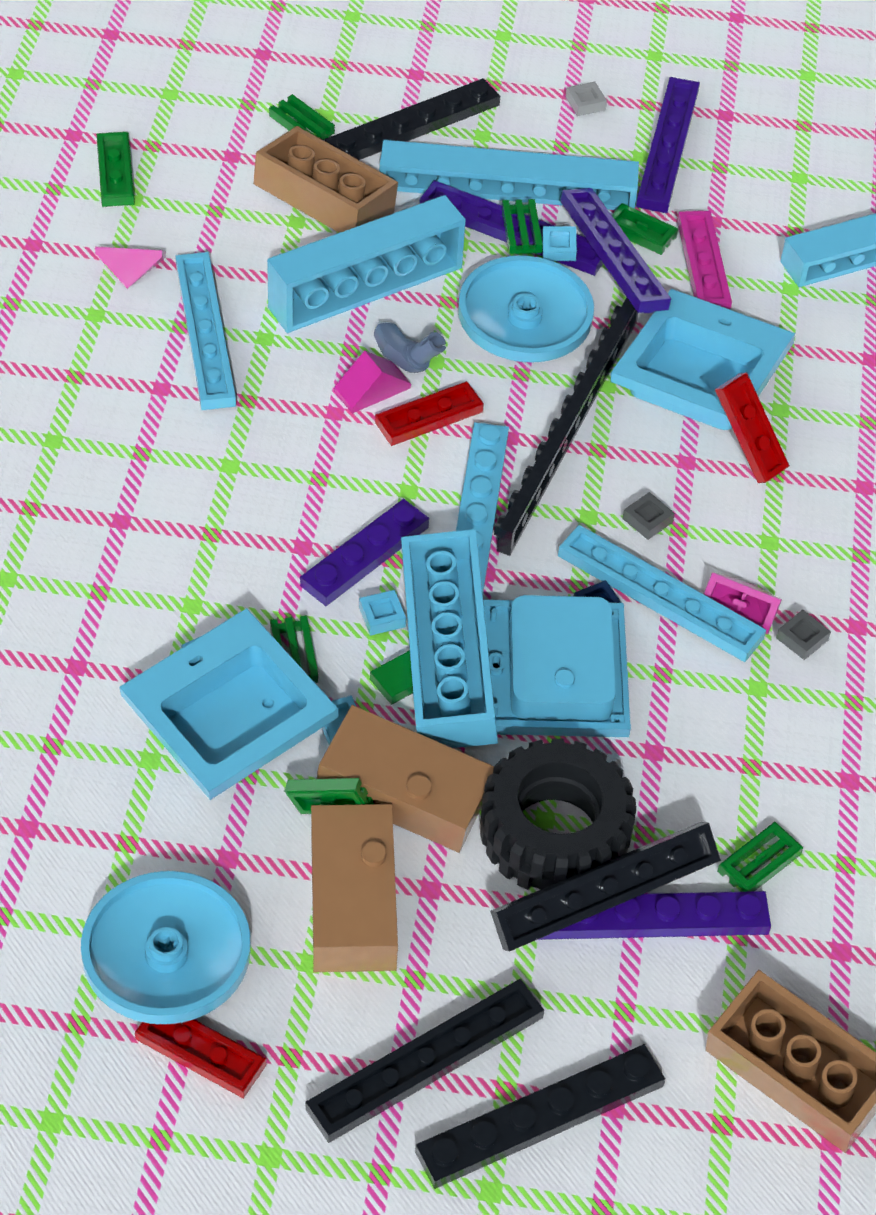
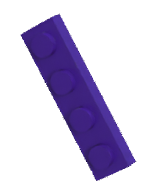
[300,498,429,606]

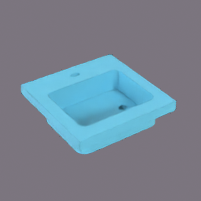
[610,289,795,430]
[483,595,631,737]
[119,608,339,800]

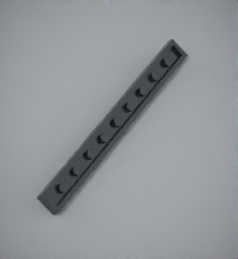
[494,297,638,556]

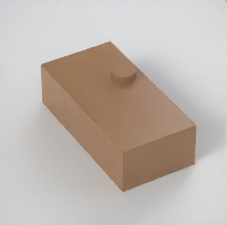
[253,126,398,233]
[316,705,494,853]
[311,804,398,973]
[705,969,876,1154]

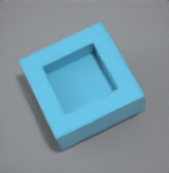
[543,226,576,261]
[359,590,406,636]

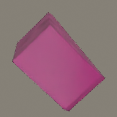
[334,350,411,414]

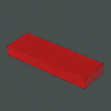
[715,372,790,483]
[375,381,484,446]
[135,1019,267,1099]

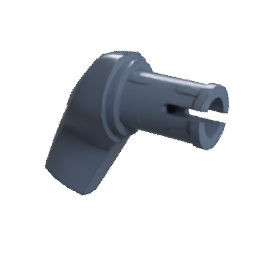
[374,323,446,373]

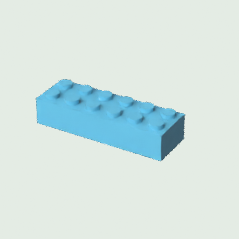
[267,195,465,333]
[401,529,498,748]

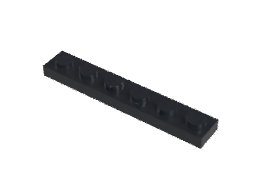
[325,78,500,160]
[490,822,721,952]
[305,979,544,1143]
[415,1044,665,1189]

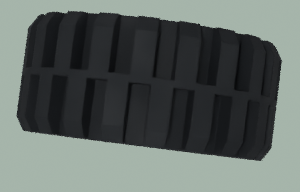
[480,738,636,890]

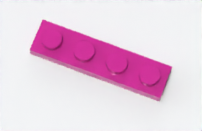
[677,211,732,310]

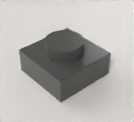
[622,492,675,540]
[776,610,831,660]

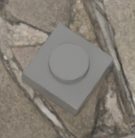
[566,81,607,116]

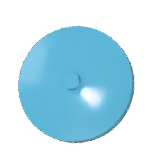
[458,255,594,362]
[81,871,251,1024]

